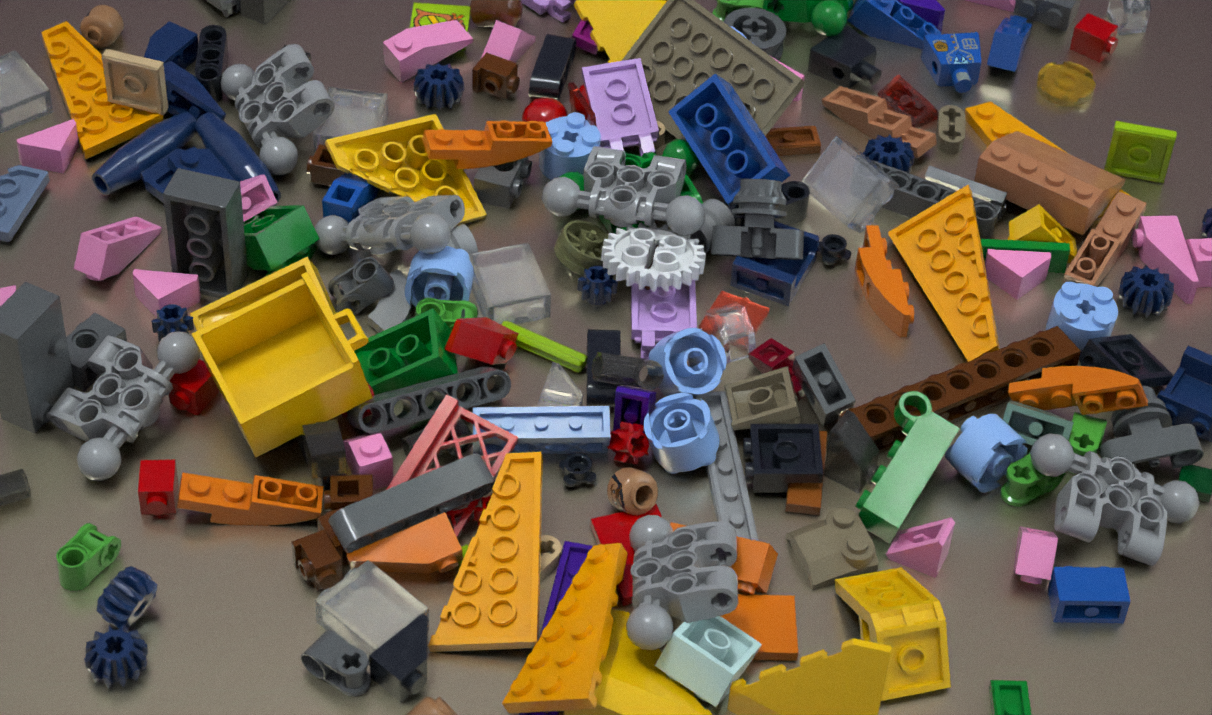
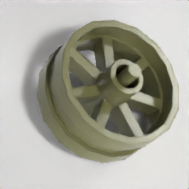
[554,220,608,276]

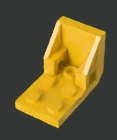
[834,567,951,701]

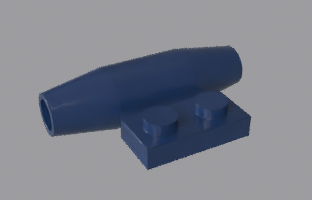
[92,111,197,203]
[167,112,281,206]

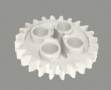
[601,223,706,292]

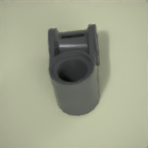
[328,257,394,315]
[301,630,371,696]

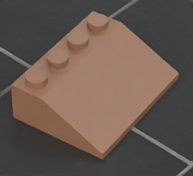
[974,131,1125,235]

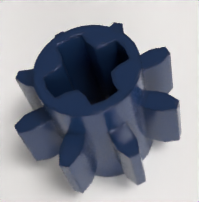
[577,266,618,306]
[151,304,194,342]

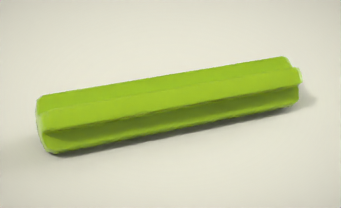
[501,321,587,373]

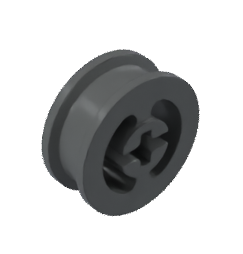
[724,8,786,61]

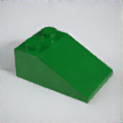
[244,205,320,273]
[354,308,458,395]

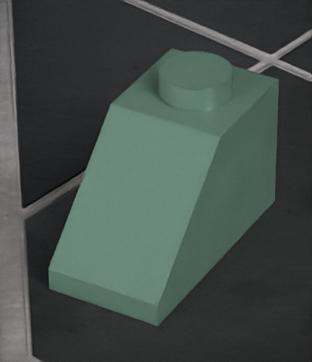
[1003,400,1074,445]

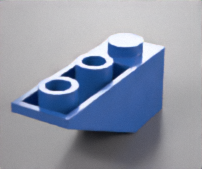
[847,0,942,49]
[987,15,1033,72]
[322,173,380,223]

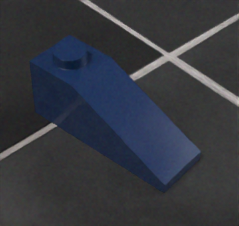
[144,21,198,69]
[163,61,226,121]

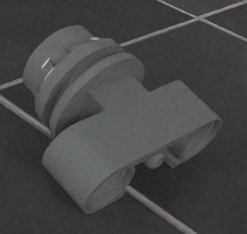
[711,179,804,260]
[1099,386,1204,469]

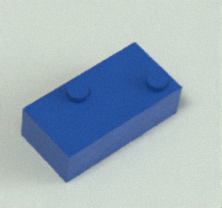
[668,74,791,205]

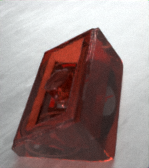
[877,74,938,128]

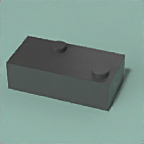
[163,168,248,298]
[0,281,75,434]

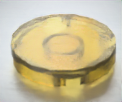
[1036,61,1096,107]

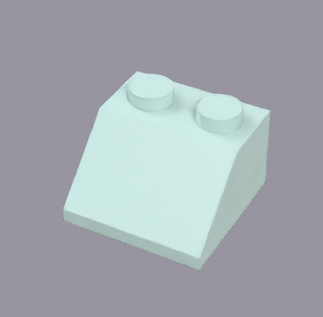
[655,616,762,707]

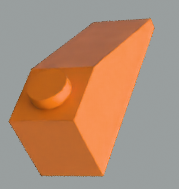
[346,512,463,574]
[670,522,778,595]

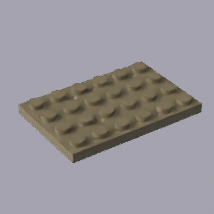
[622,0,806,139]

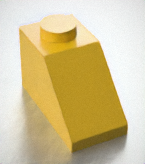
[1008,205,1077,263]

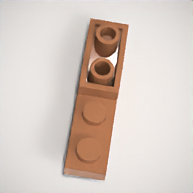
[1064,191,1147,287]

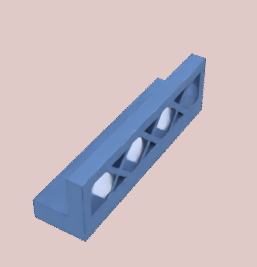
[473,406,611,455]

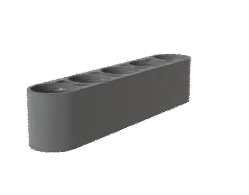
[852,160,998,239]
[347,367,511,433]
[328,453,495,553]

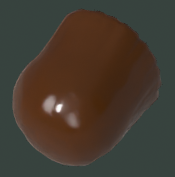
[470,0,523,27]

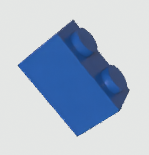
[1048,566,1131,623]

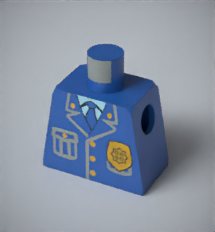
[921,32,982,93]

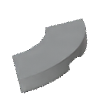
[368,269,412,333]

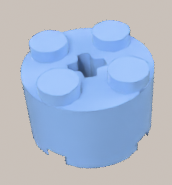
[539,112,601,180]
[405,246,474,311]
[1046,282,1118,354]
[649,328,727,397]
[644,393,720,474]
[945,414,1028,493]

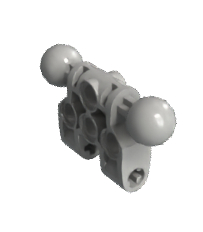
[221,44,335,175]
[542,146,705,236]
[314,195,465,255]
[47,331,200,481]
[1030,433,1200,566]
[626,515,738,650]

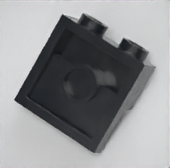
[1079,334,1173,387]
[743,424,823,492]

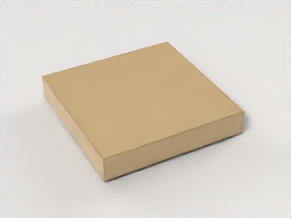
[102,49,168,115]

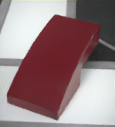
[748,338,806,401]

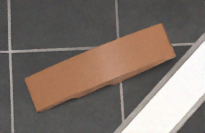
[822,86,937,158]

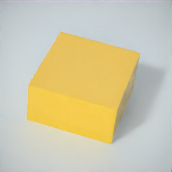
[192,272,373,457]

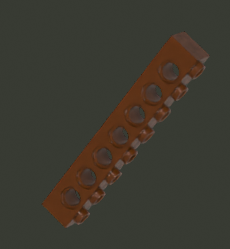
[836,326,1081,463]

